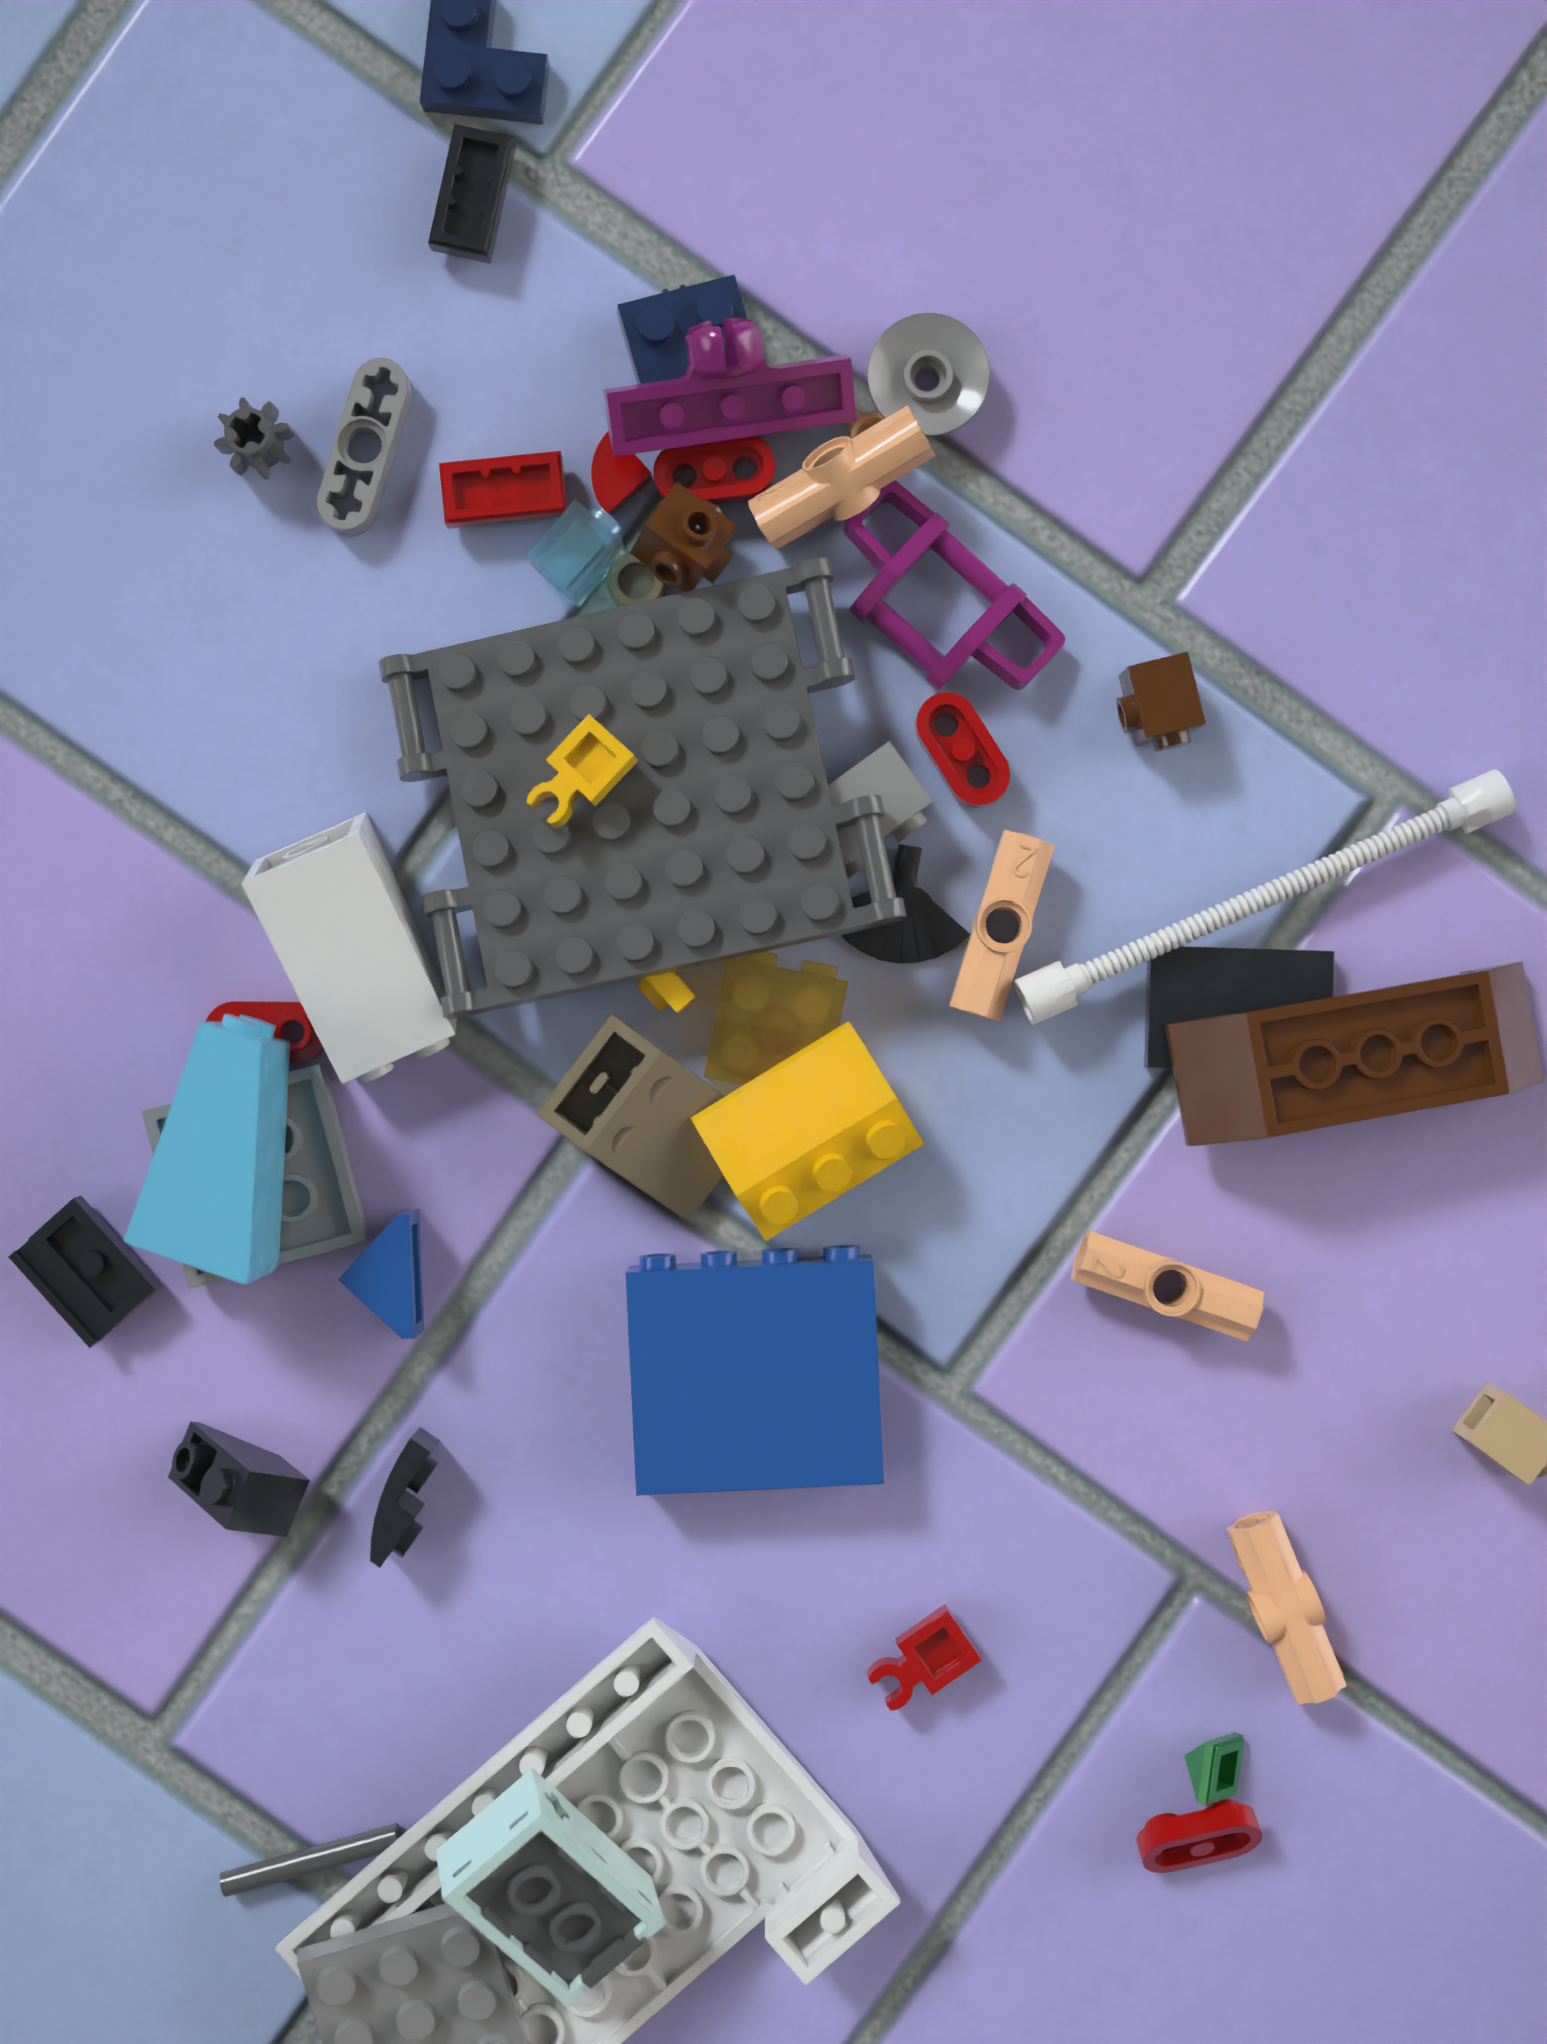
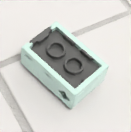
[435,1768,665,2008]

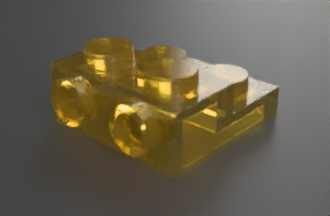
[704,952,848,1085]

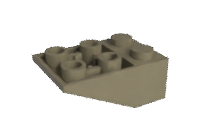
[536,1014,725,1222]

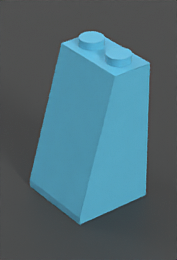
[123,1014,290,1285]

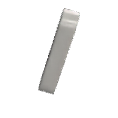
[317,358,413,536]

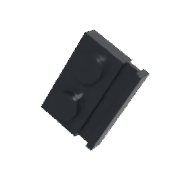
[8,1196,162,1348]

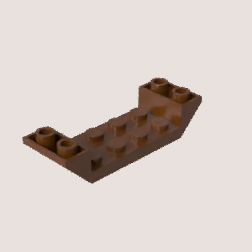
[1165,961,1544,1146]

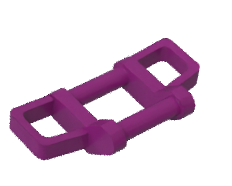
[844,480,1065,692]

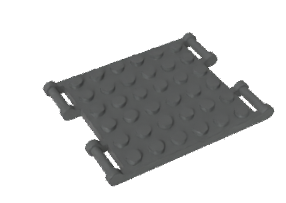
[379,557,907,1018]

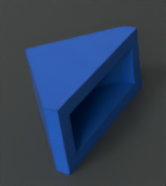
[338,1209,424,1339]

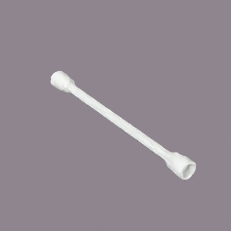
[1013,769,1516,1025]

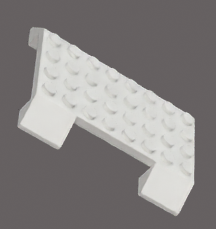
[275,1616,900,2044]

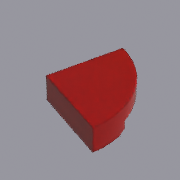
[591,430,653,519]

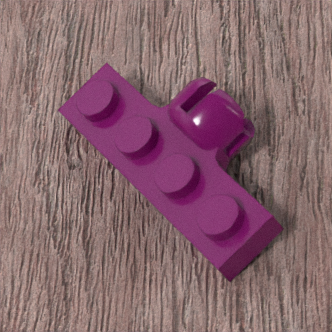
[603,318,857,457]

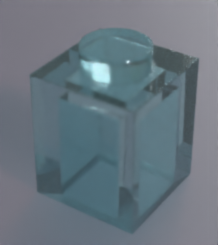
[526,500,626,608]

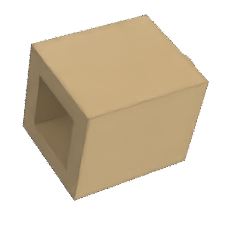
[1451,1382,1547,1486]

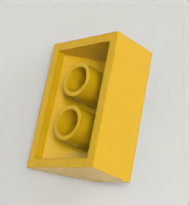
[691,1021,924,1241]

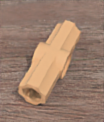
[748,405,936,550]
[948,830,1055,1022]
[1070,1230,1265,1342]
[1226,1510,1347,1705]

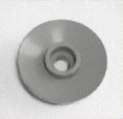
[867,313,990,437]

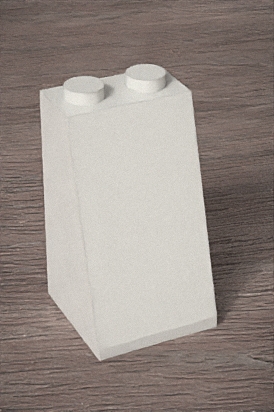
[241,812,457,1084]

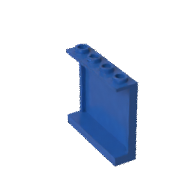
[626,1245,884,1496]

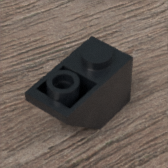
[168,1421,310,1537]

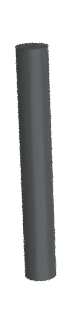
[220,1823,402,1897]

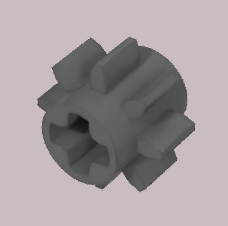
[214,397,295,480]

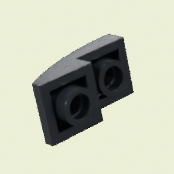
[370,1427,440,1568]

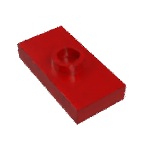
[439,451,569,529]

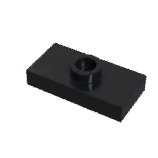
[428,124,517,264]

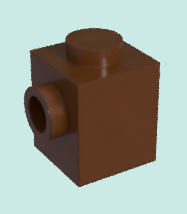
[1116,651,1206,752]

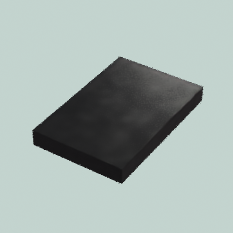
[1144,946,1334,1068]

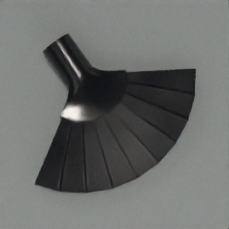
[841,844,971,964]

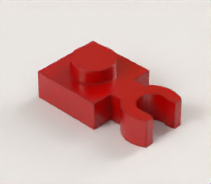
[867,1604,982,1711]

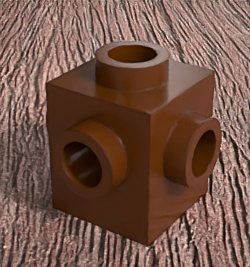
[630,482,737,592]

